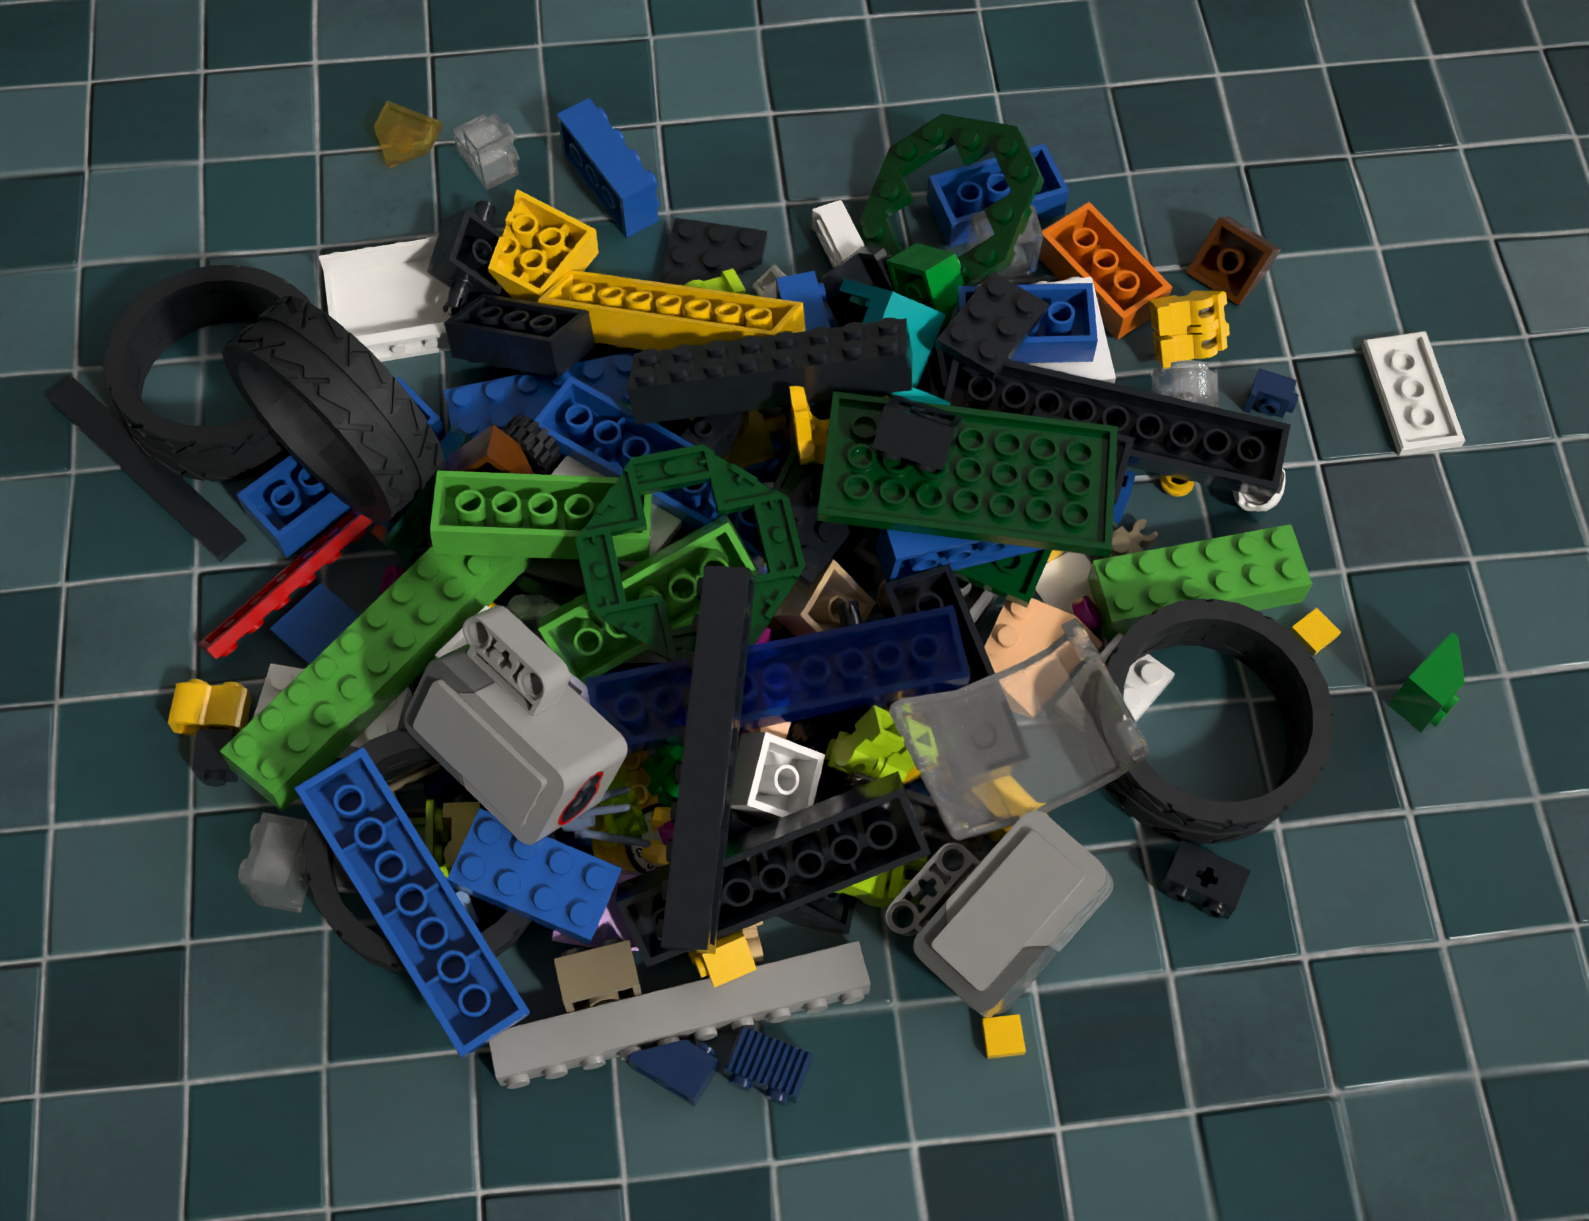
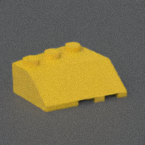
[488,189,599,302]

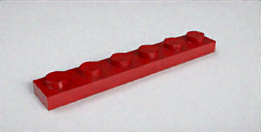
[198,509,373,659]

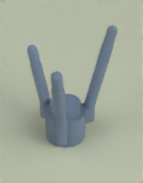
[562,786,651,847]

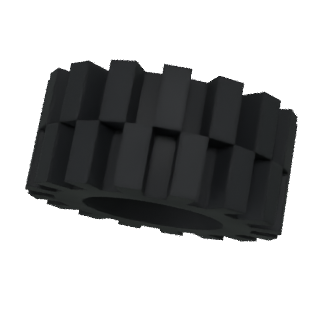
[501,415,561,475]

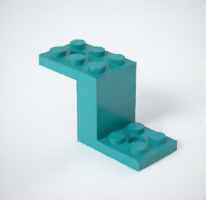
[839,278,951,406]

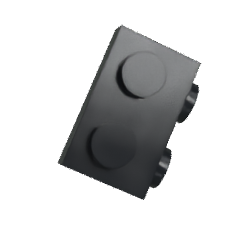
[818,245,896,327]

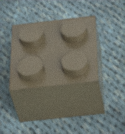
[554,938,642,1013]

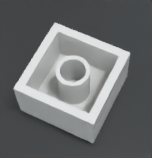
[731,732,825,822]

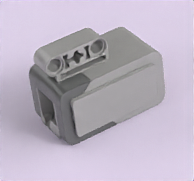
[404,605,628,845]
[885,810,1114,1018]

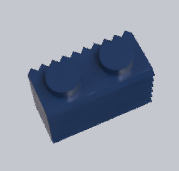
[724,1026,813,1105]

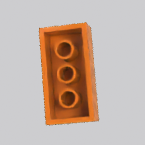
[1036,202,1172,340]

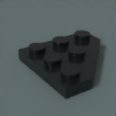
[660,218,767,286]

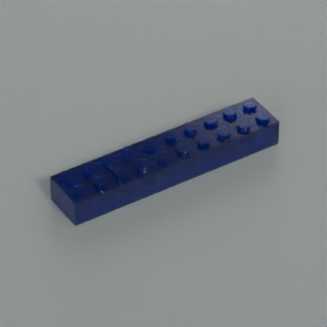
[586,605,970,755]

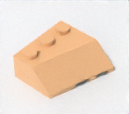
[984,598,1103,720]

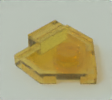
[373,101,443,168]

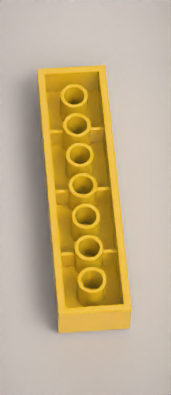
[538,270,806,350]

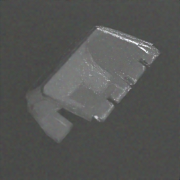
[888,618,1152,840]

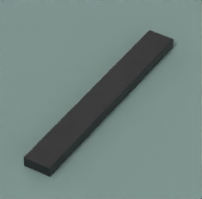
[47,377,247,562]

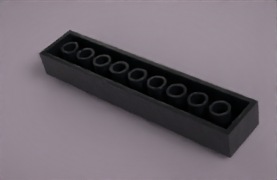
[943,358,1291,499]

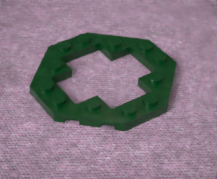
[857,114,1044,286]
[575,444,806,668]

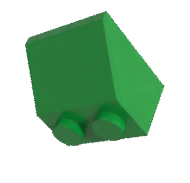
[886,243,964,330]
[1388,632,1465,733]

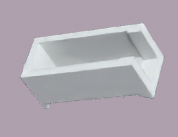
[812,200,864,268]

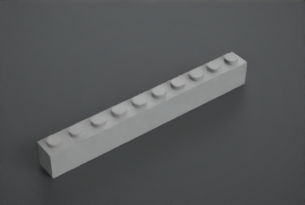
[489,941,871,1089]

